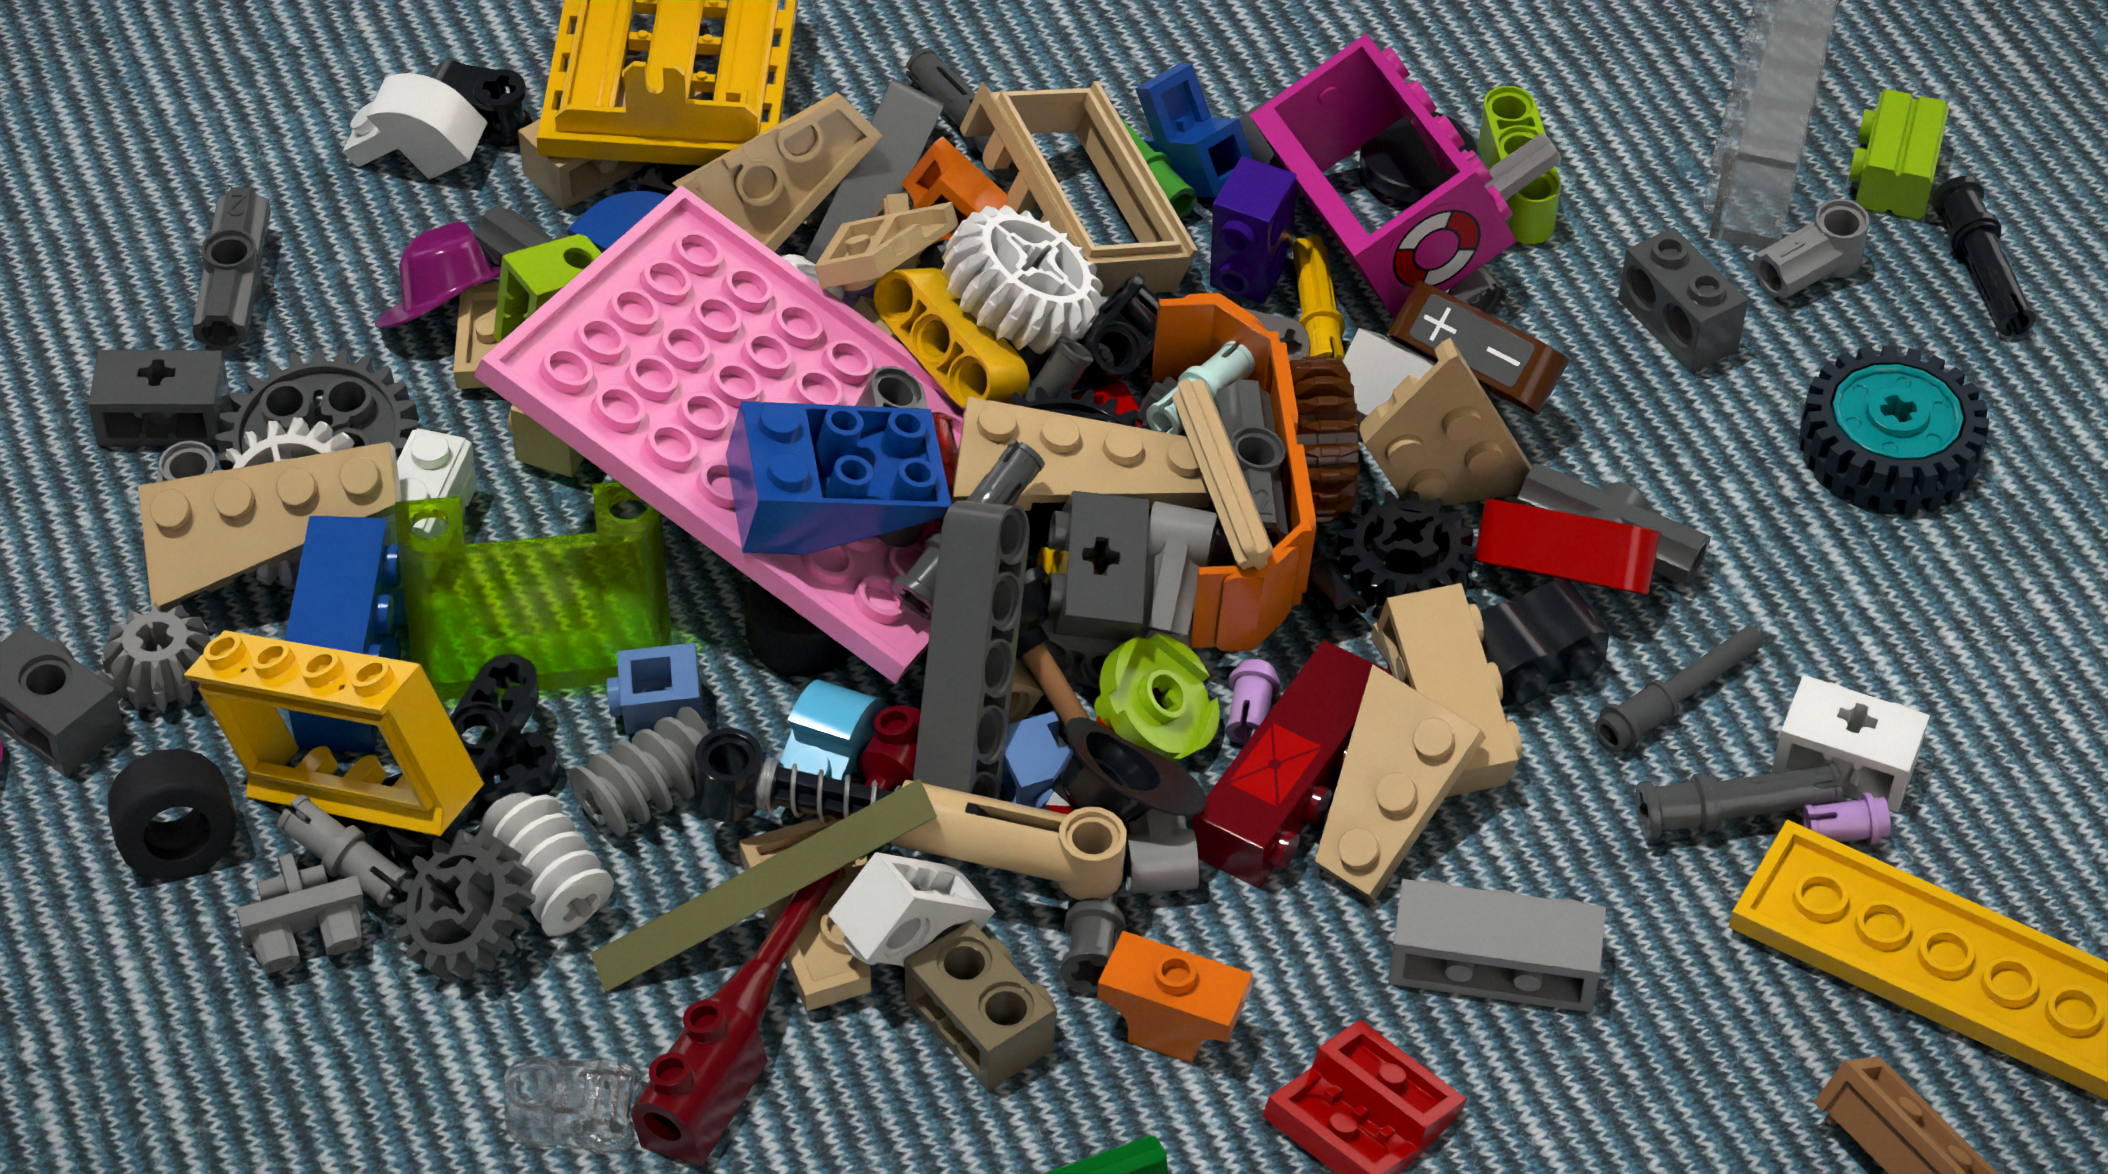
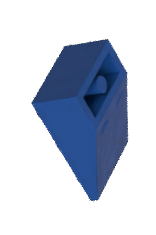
[726,401,951,555]

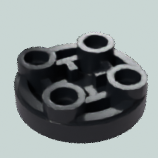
[1359,111,1477,204]

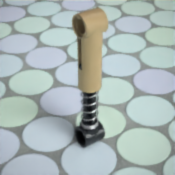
[695,728,1127,900]

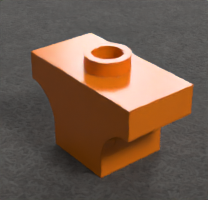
[901,136,1022,244]
[1097,931,1253,1063]

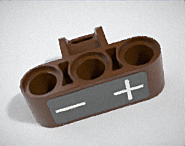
[1387,281,1570,415]

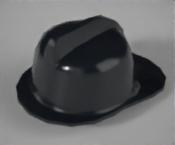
[1052,717,1207,823]

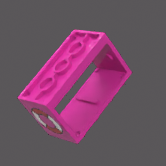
[1250,33,1517,320]

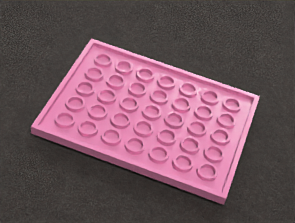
[474,185,965,684]

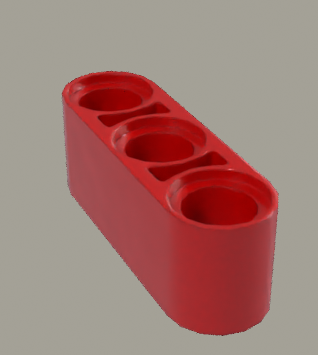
[1474,499,1661,595]

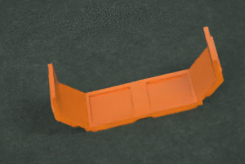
[1151,293,1316,651]

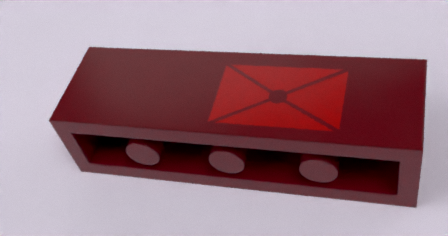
[1192,640,1392,889]

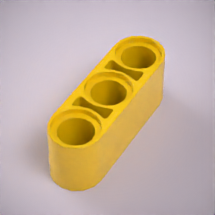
[873,268,1030,408]

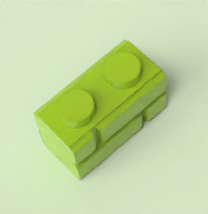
[1848,89,1949,220]

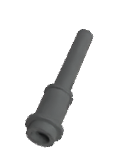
[1595,626,1763,753]

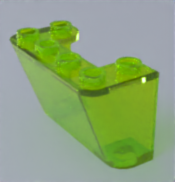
[395,482,672,699]

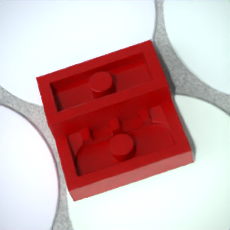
[1262,1020,1467,1174]

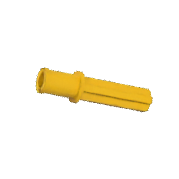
[1292,234,1346,361]

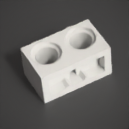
[828,852,995,968]

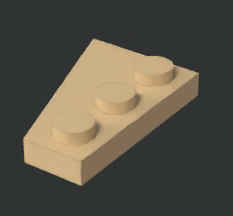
[673,92,883,252]
[1315,664,1486,902]
[739,816,871,1012]

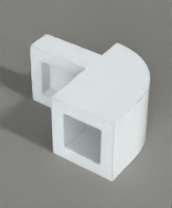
[342,73,487,180]

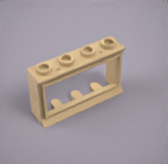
[959,81,1198,297]

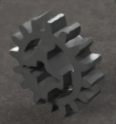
[392,830,536,980]

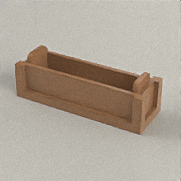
[1814,1056,1999,1174]

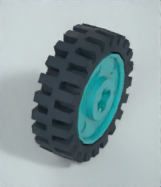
[1799,345,1989,515]

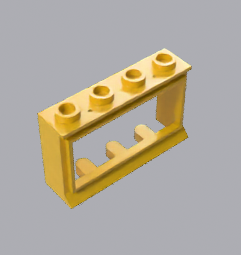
[184,630,484,836]

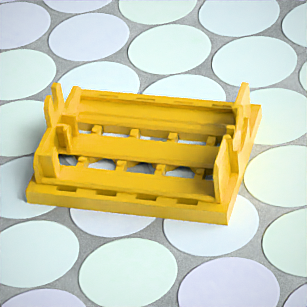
[537,0,798,166]

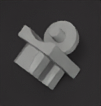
[236,853,363,974]

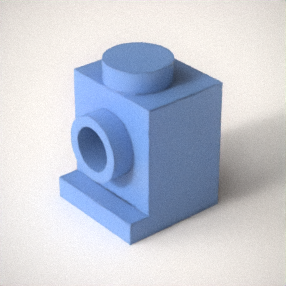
[607,643,705,734]
[1001,711,1069,811]

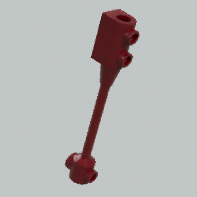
[631,705,921,1167]

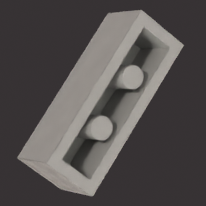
[1388,879,1606,1013]

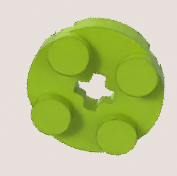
[1094,634,1220,763]

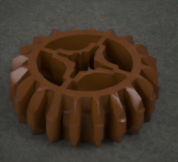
[1289,356,1360,524]

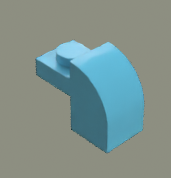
[780,679,886,781]

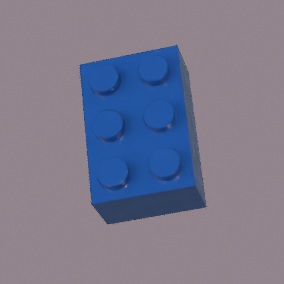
[285,516,410,752]

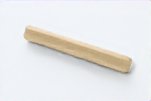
[1172,378,1273,570]

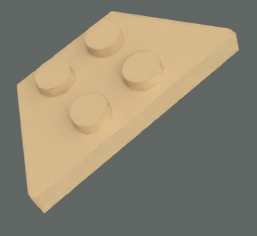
[1359,337,1532,506]

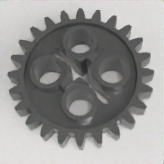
[215,348,420,470]

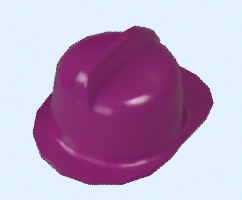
[375,221,501,329]

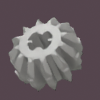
[102,602,210,714]

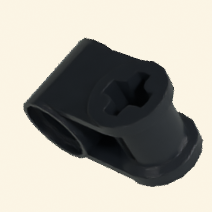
[431,61,532,147]
[1077,271,1159,388]

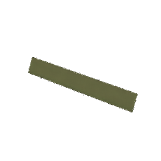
[590,778,937,993]

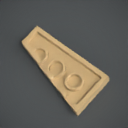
[951,396,1211,511]
[138,442,403,612]

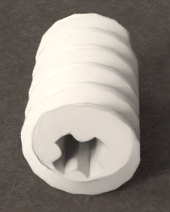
[479,792,614,936]

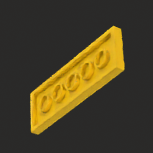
[1728,819,2108,1100]

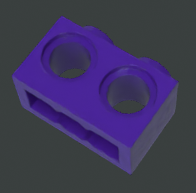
[1210,156,1297,304]

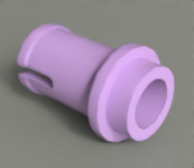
[1225,659,1280,745]
[1802,792,1891,845]

